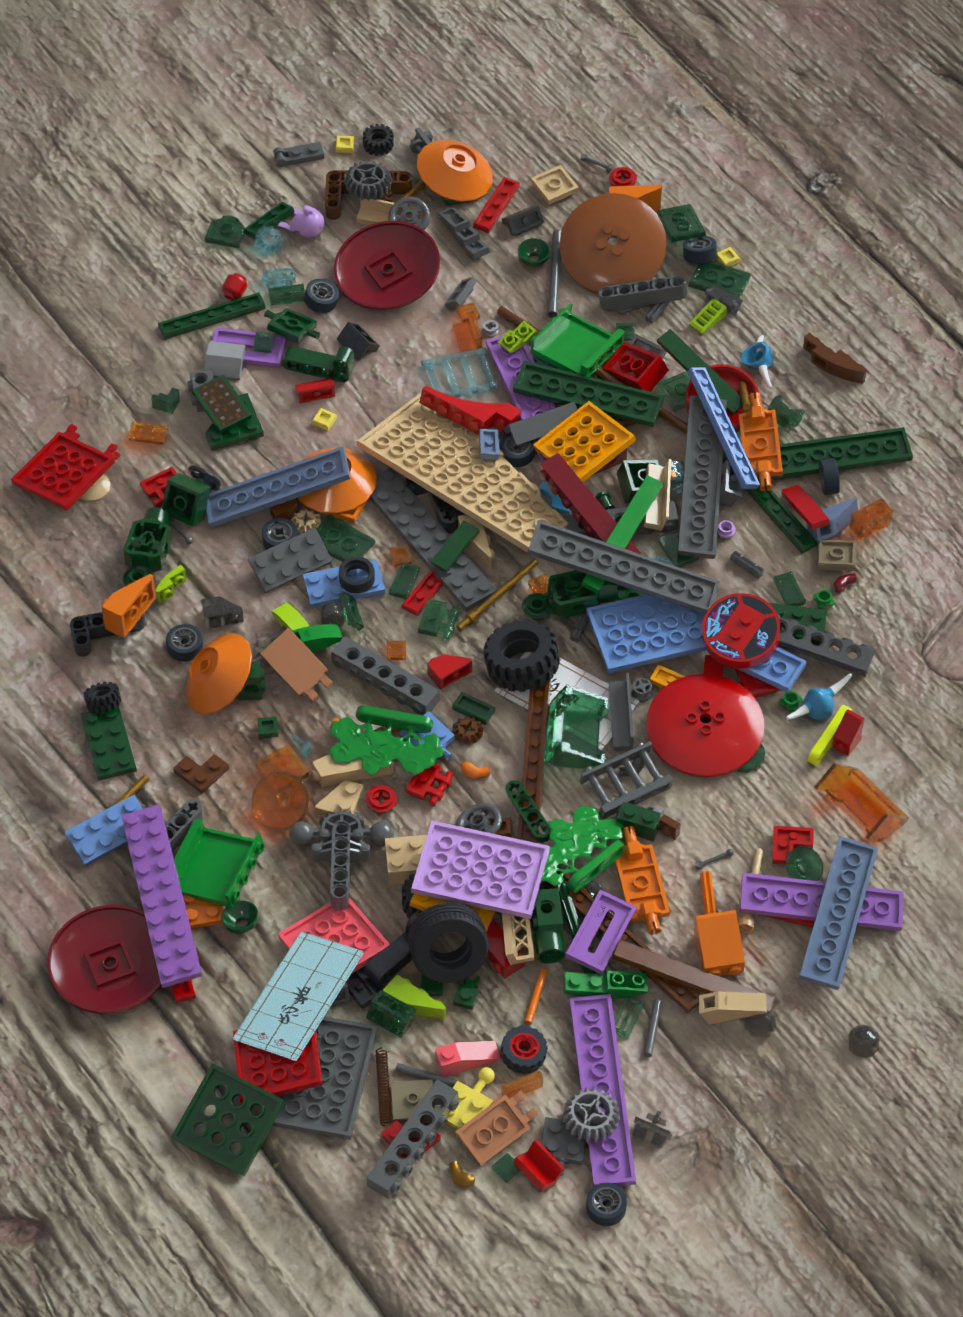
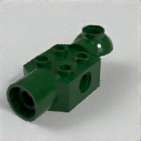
[122,508,171,586]
[522,570,618,621]
[531,881,565,964]

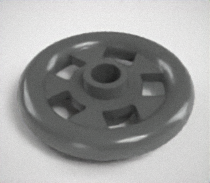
[388,197,430,230]
[456,803,502,834]

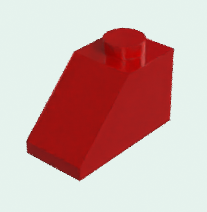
[427,654,472,690]
[832,709,864,756]

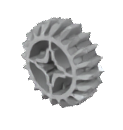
[563,1087,620,1143]

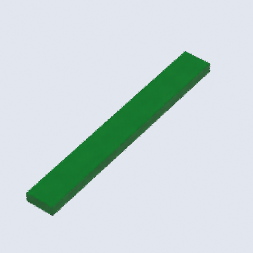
[581,475,664,594]

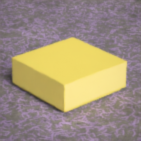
[336,136,354,153]
[716,247,740,269]
[312,408,337,431]

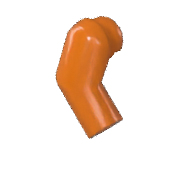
[461,761,490,779]

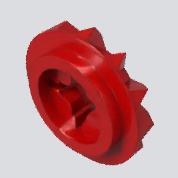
[609,167,637,186]
[365,785,397,814]

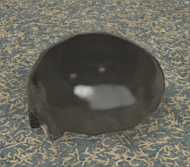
[848,1024,880,1058]

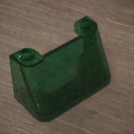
[545,684,609,769]

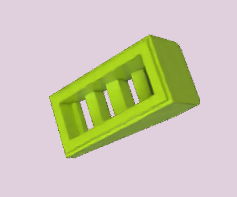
[689,298,727,335]

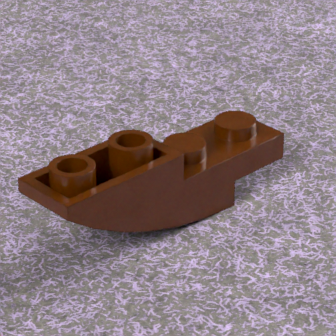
[803,333,867,384]

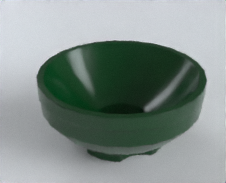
[518,238,550,267]
[222,900,259,934]

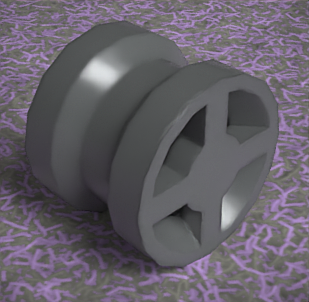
[632,678,652,703]

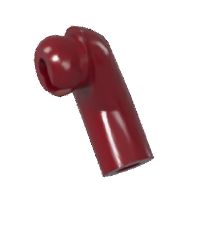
[833,573,857,593]

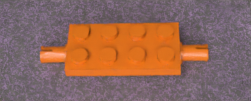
[739,392,783,491]
[615,826,670,935]

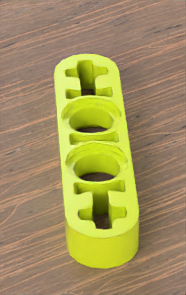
[807,705,853,766]

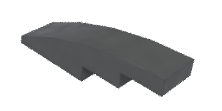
[438,206,490,260]

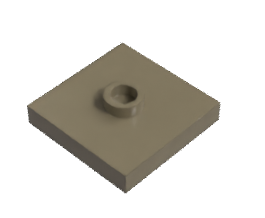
[817,540,857,571]
[391,1079,435,1123]

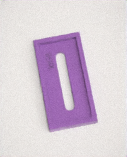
[212,327,287,368]
[565,890,637,975]

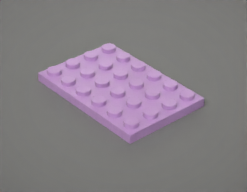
[411,821,550,919]

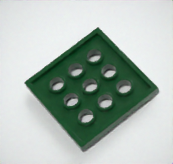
[171,1063,285,1177]

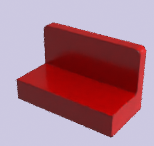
[295,378,335,403]
[513,1140,564,1191]

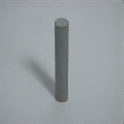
[644,999,662,1057]
[395,1063,458,1088]

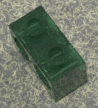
[366,990,416,1038]

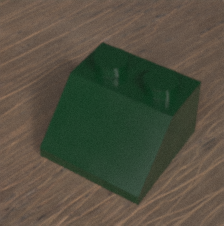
[616,460,659,504]

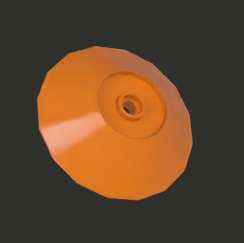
[417,140,493,202]
[298,447,377,514]
[185,633,252,715]

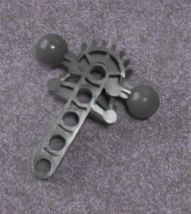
[289,809,394,910]

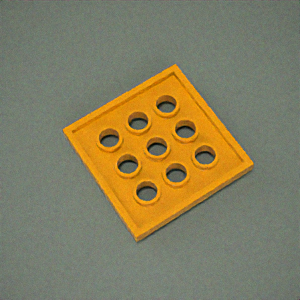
[533,401,636,482]

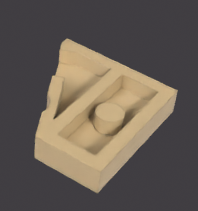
[315,780,364,814]

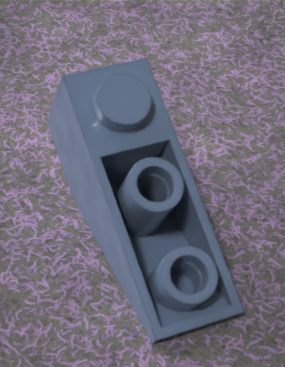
[807,498,859,542]

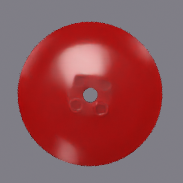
[646,674,764,777]

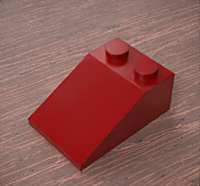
[602,342,669,392]

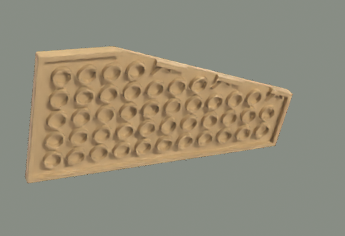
[357,393,568,552]

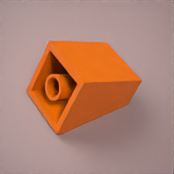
[693,910,745,977]

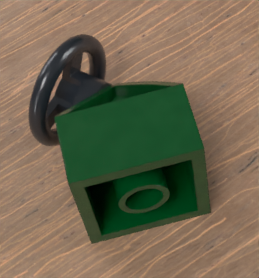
[162,465,221,527]

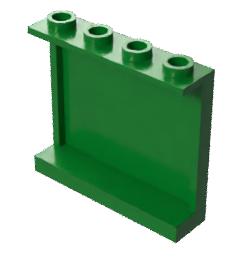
[530,303,625,377]
[174,818,265,908]

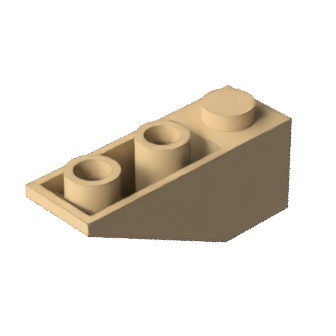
[457,515,495,568]
[699,991,767,1025]

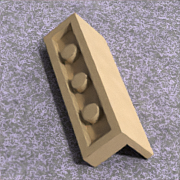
[356,198,428,231]
[643,459,671,531]

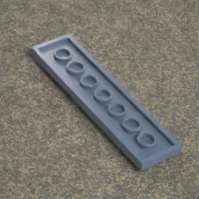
[206,446,351,528]
[799,836,878,990]

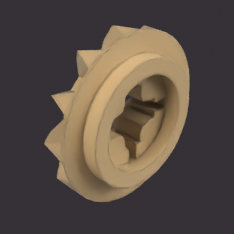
[291,508,321,534]

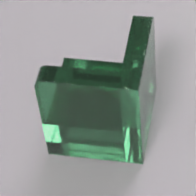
[151,388,180,414]

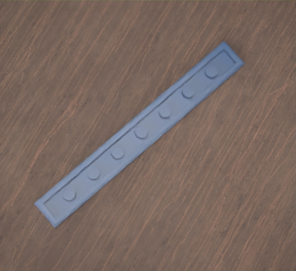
[687,368,760,489]

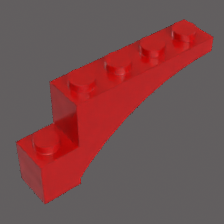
[419,385,522,435]

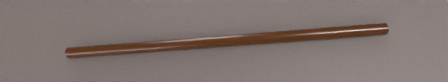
[497,306,687,434]

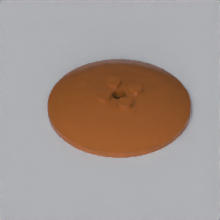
[560,193,666,294]

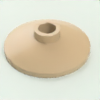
[79,474,110,502]

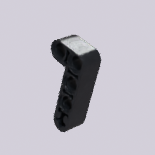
[406,477,457,534]
[70,612,145,657]
[364,912,420,985]

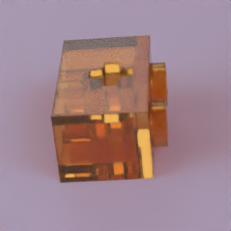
[849,498,893,540]

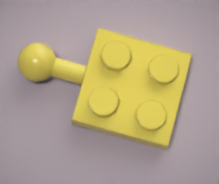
[439,1067,495,1129]

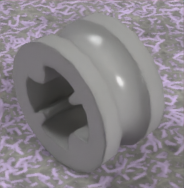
[482,320,499,337]

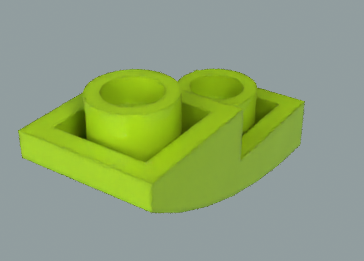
[498,321,538,354]
[155,565,186,603]
[271,602,310,631]

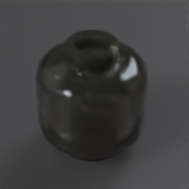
[320,602,345,629]
[744,1010,776,1037]

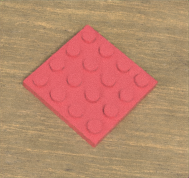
[278,898,390,974]

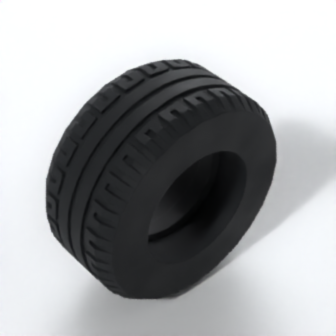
[408,902,489,983]

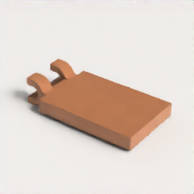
[260,628,333,703]
[454,1091,538,1166]

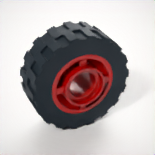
[500,1025,548,1074]

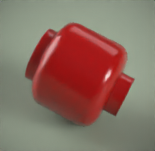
[221,273,248,301]

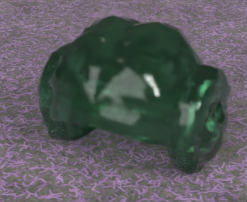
[768,394,805,428]

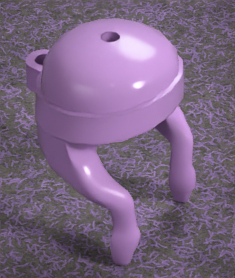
[279,205,324,238]

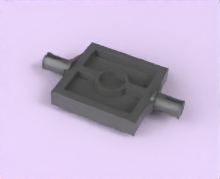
[541,1114,585,1176]

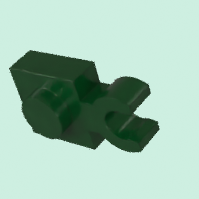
[453,976,480,1010]

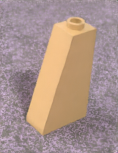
[311,754,394,787]

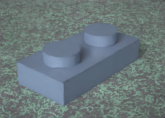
[479,428,499,460]

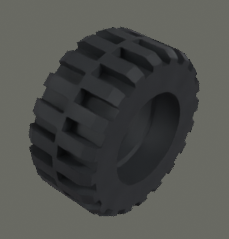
[483,619,560,692]

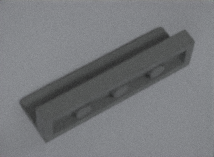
[503,402,577,445]
[609,673,634,751]

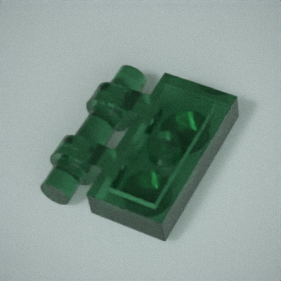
[418,599,460,640]

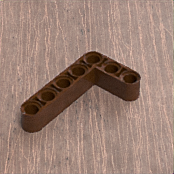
[325,170,412,220]

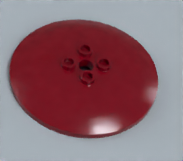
[334,221,440,310]
[47,905,162,1014]

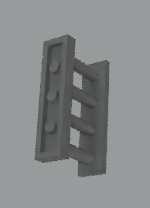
[579,741,673,820]

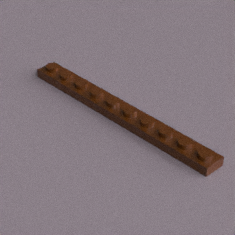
[517,680,551,843]
[544,866,700,1013]

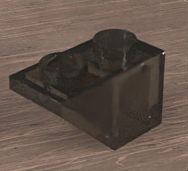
[201,596,244,629]

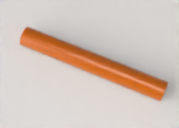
[524,968,548,1025]

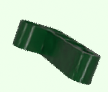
[282,346,354,383]

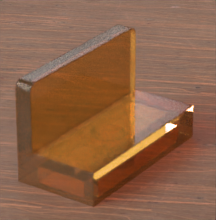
[453,311,482,353]

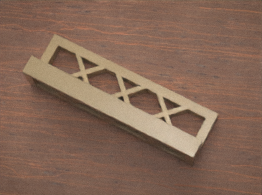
[502,913,534,965]

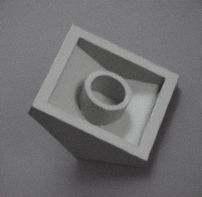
[204,341,246,380]

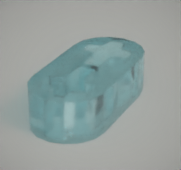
[262,268,296,288]

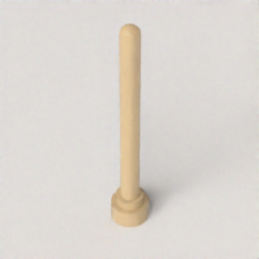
[738,848,763,933]

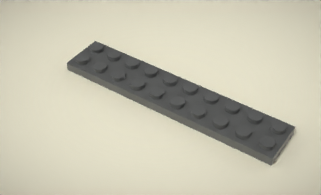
[677,396,727,559]
[369,468,497,612]
[527,520,720,614]

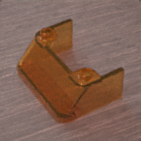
[814,763,909,842]

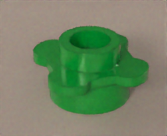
[813,590,835,609]
[779,691,803,712]

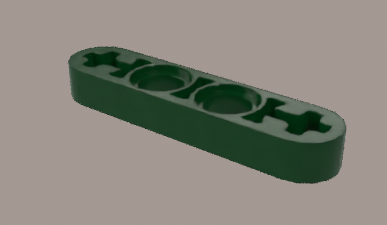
[505,780,551,843]

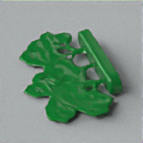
[329,705,445,776]
[541,806,626,893]

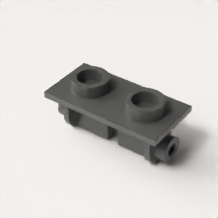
[705,285,743,316]

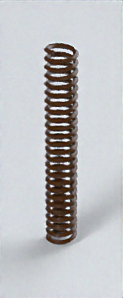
[375,1047,392,1127]

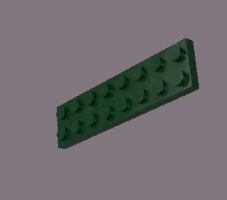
[513,361,664,427]
[770,427,913,480]

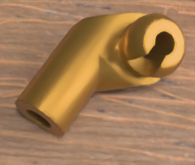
[449,1161,475,1187]

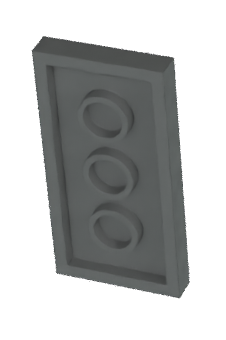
[248,528,332,593]

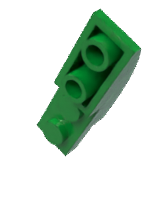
[264,624,343,653]
[563,971,648,999]

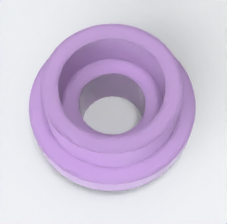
[717,520,736,538]

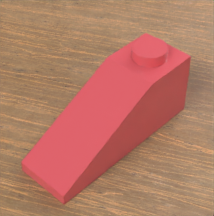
[435,1041,501,1077]

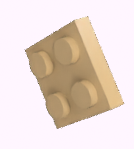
[531,165,579,205]

